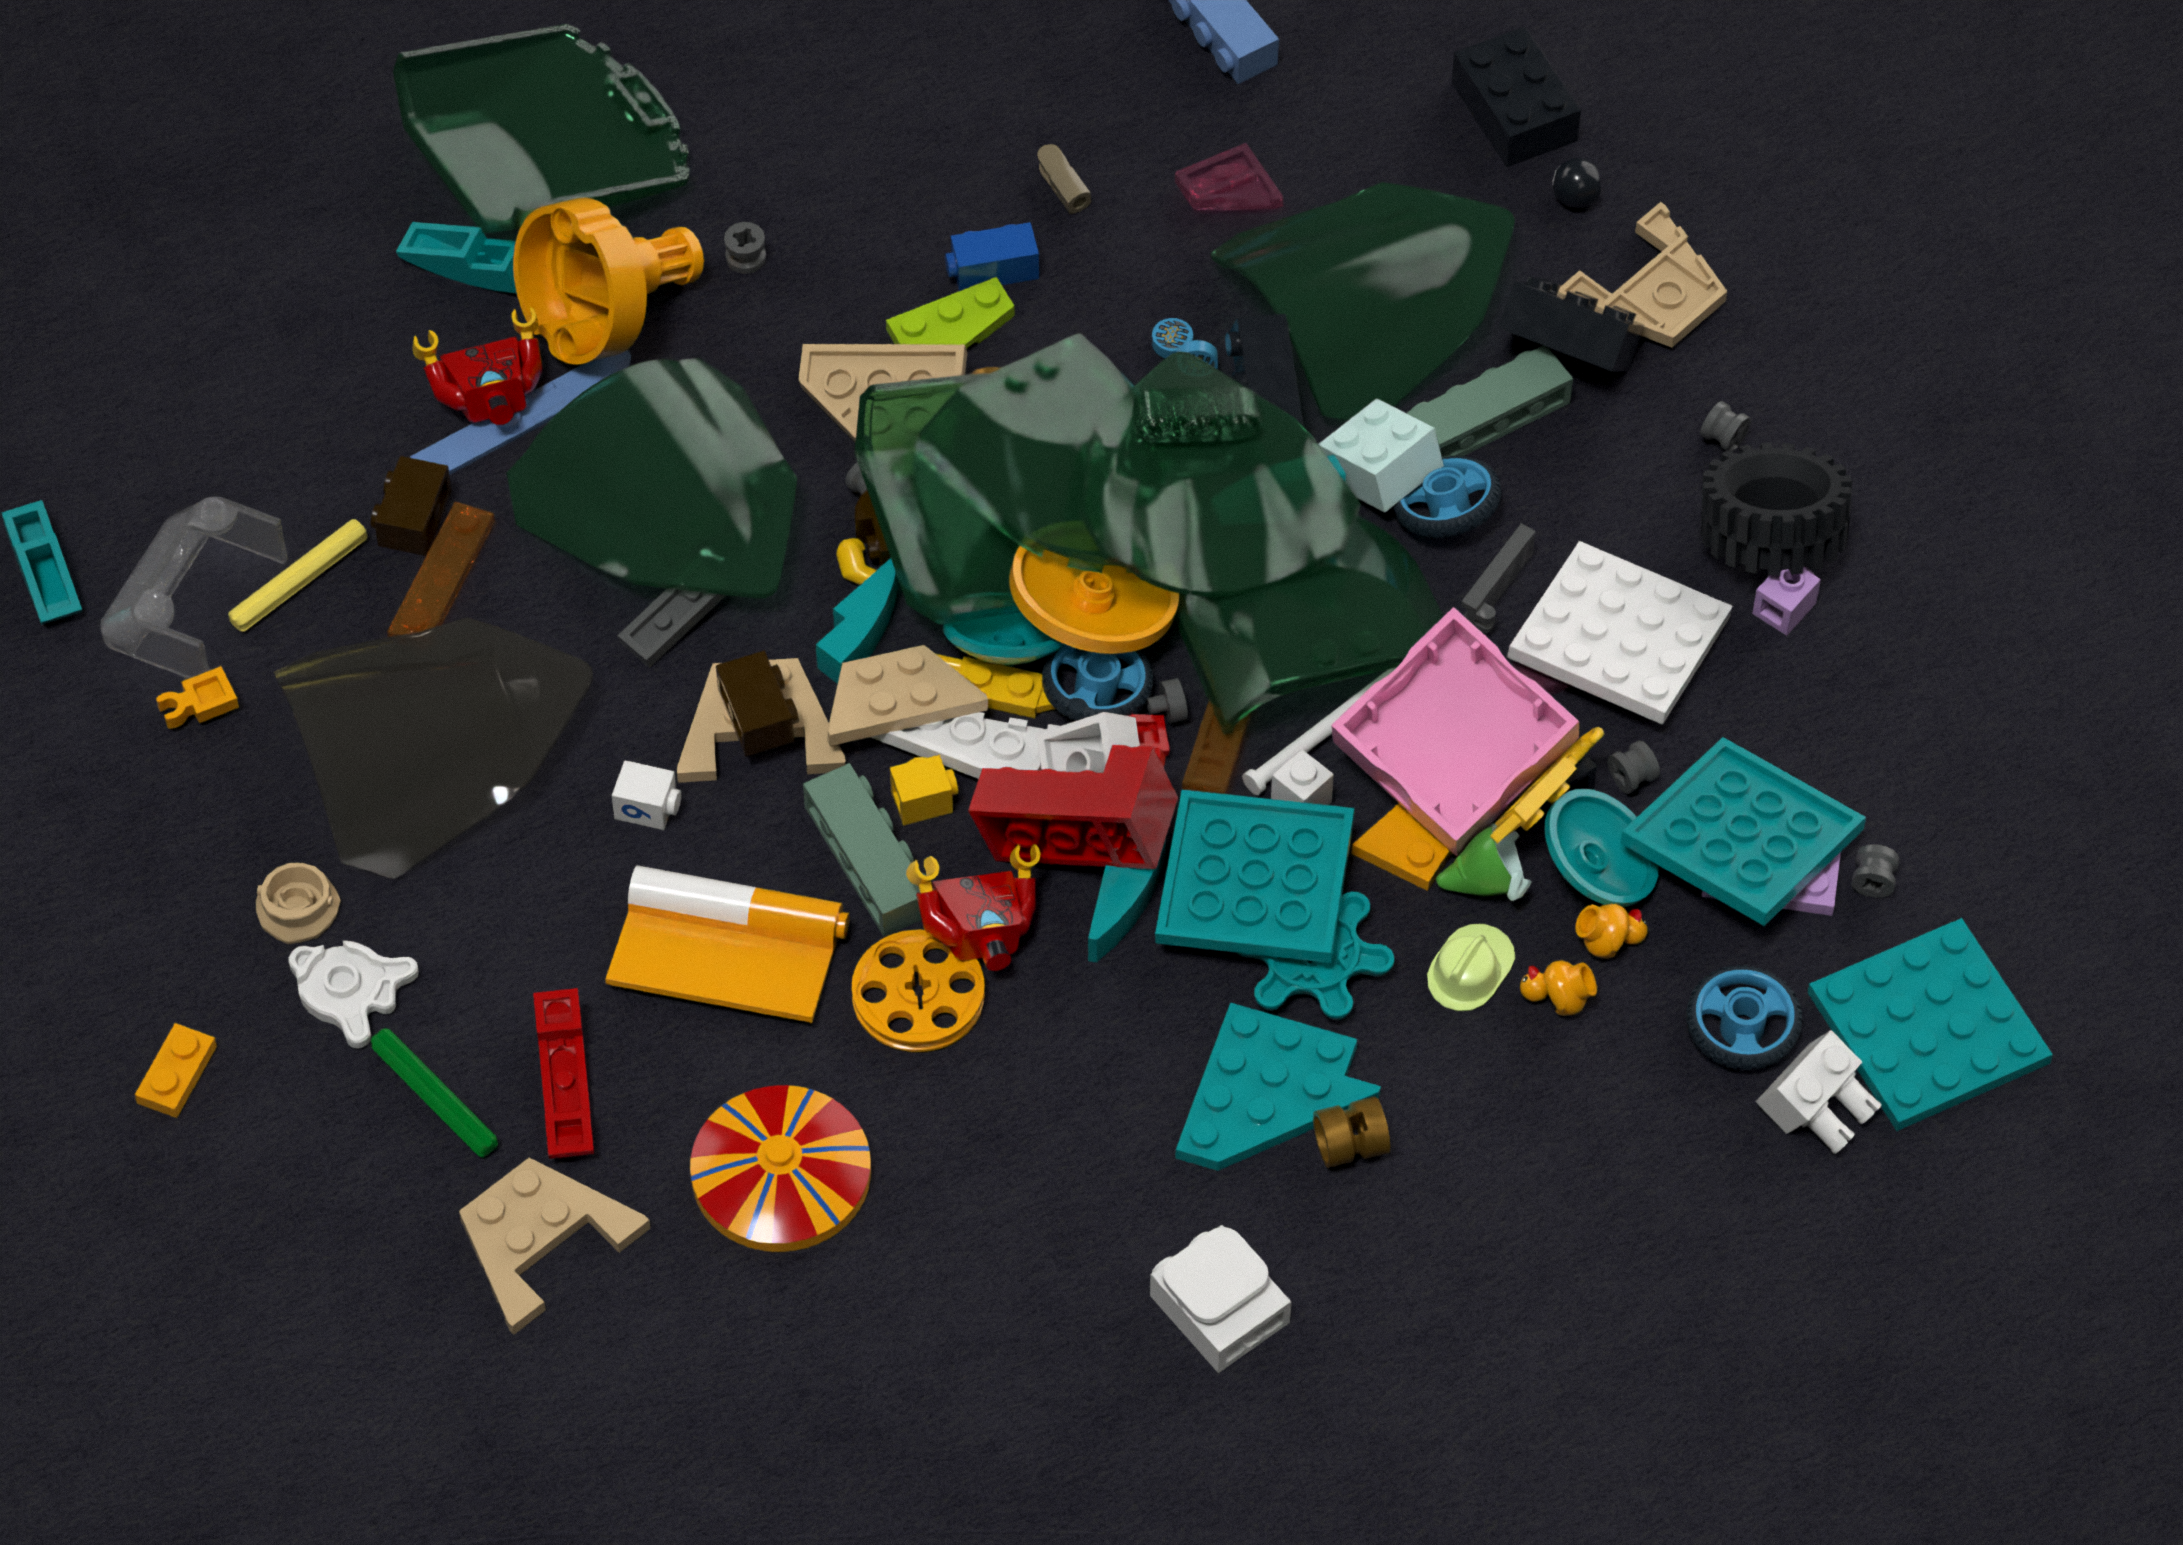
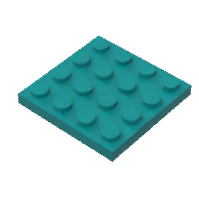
[1621,737,1866,926]
[1155,790,1355,963]
[1807,918,2053,1131]

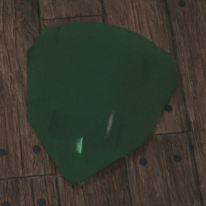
[1210,182,1515,421]
[1078,352,1361,596]
[507,358,797,598]

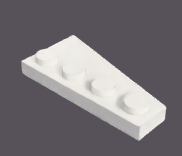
[871,712,1060,779]

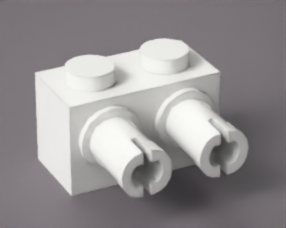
[1756,1030,1882,1154]

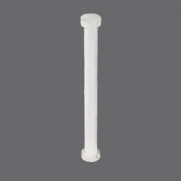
[1242,659,1401,795]

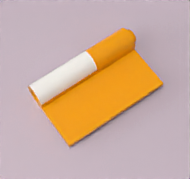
[605,865,850,1023]

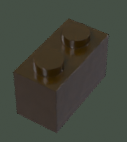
[371,456,452,556]
[716,650,799,757]

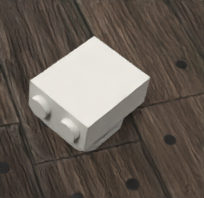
[1150,1225,1291,1373]

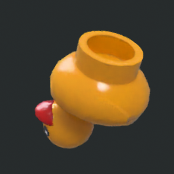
[1575,904,1648,959]
[1520,960,1597,1016]

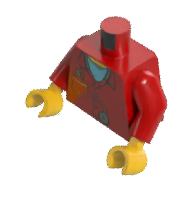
[412,307,543,425]
[906,844,1041,971]

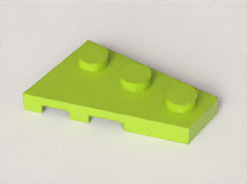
[886,277,1015,349]

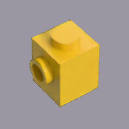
[890,754,958,826]

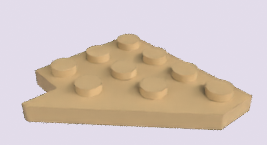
[798,344,967,478]

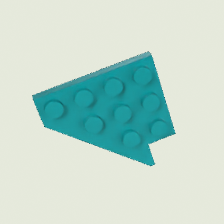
[1175,1003,1381,1171]

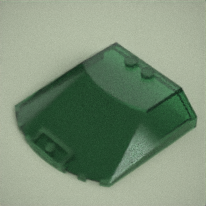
[393,24,690,233]

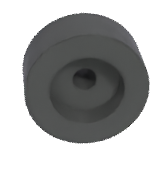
[1147,678,1188,723]

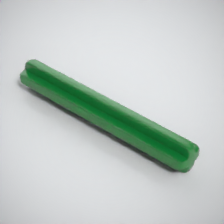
[371,1028,498,1157]

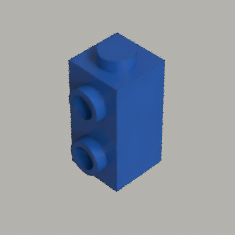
[945,222,1039,291]

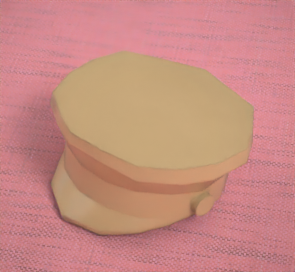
[256,863,341,944]

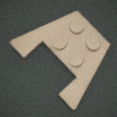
[1559,202,1727,348]
[677,658,846,783]
[459,1158,650,1335]

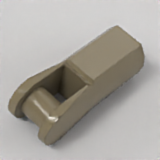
[1037,144,1091,213]

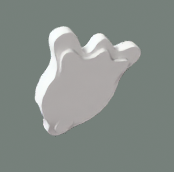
[289,941,419,1048]

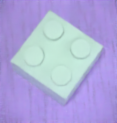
[1318,399,1444,512]

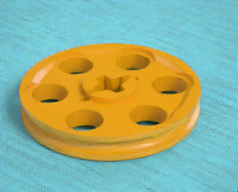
[852,929,985,1052]

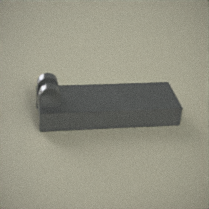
[1461,524,1535,633]
[617,559,731,668]

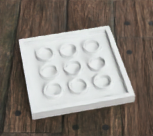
[1507,541,1733,725]

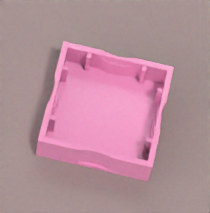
[1331,607,1579,857]

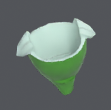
[1436,823,1532,901]

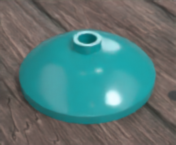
[943,596,1065,667]
[1545,789,1659,907]

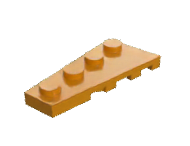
[1351,803,1452,891]

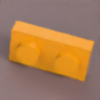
[135,1023,217,1118]

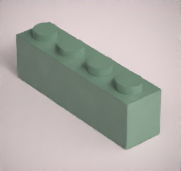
[1406,345,1573,458]
[803,763,926,937]

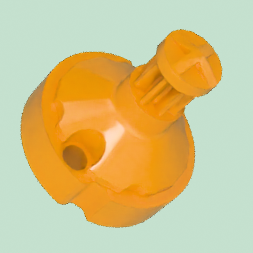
[513,197,704,364]

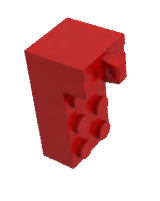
[968,745,1178,869]

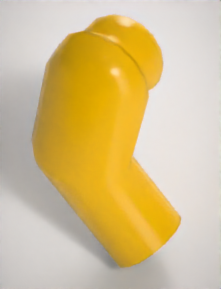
[836,538,877,585]

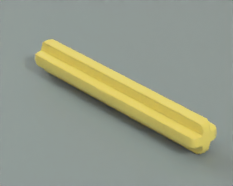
[228,519,367,632]

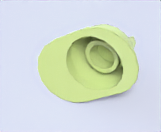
[1427,924,1515,1011]

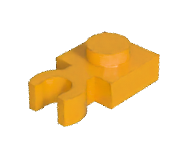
[156,666,239,728]

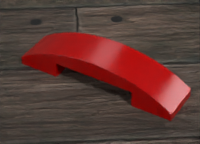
[533,988,594,1159]

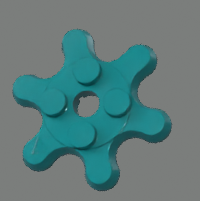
[1236,892,1394,1020]

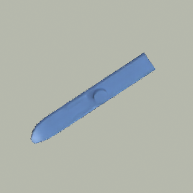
[410,350,631,475]

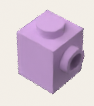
[1752,567,1821,636]

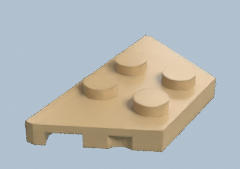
[827,645,988,746]

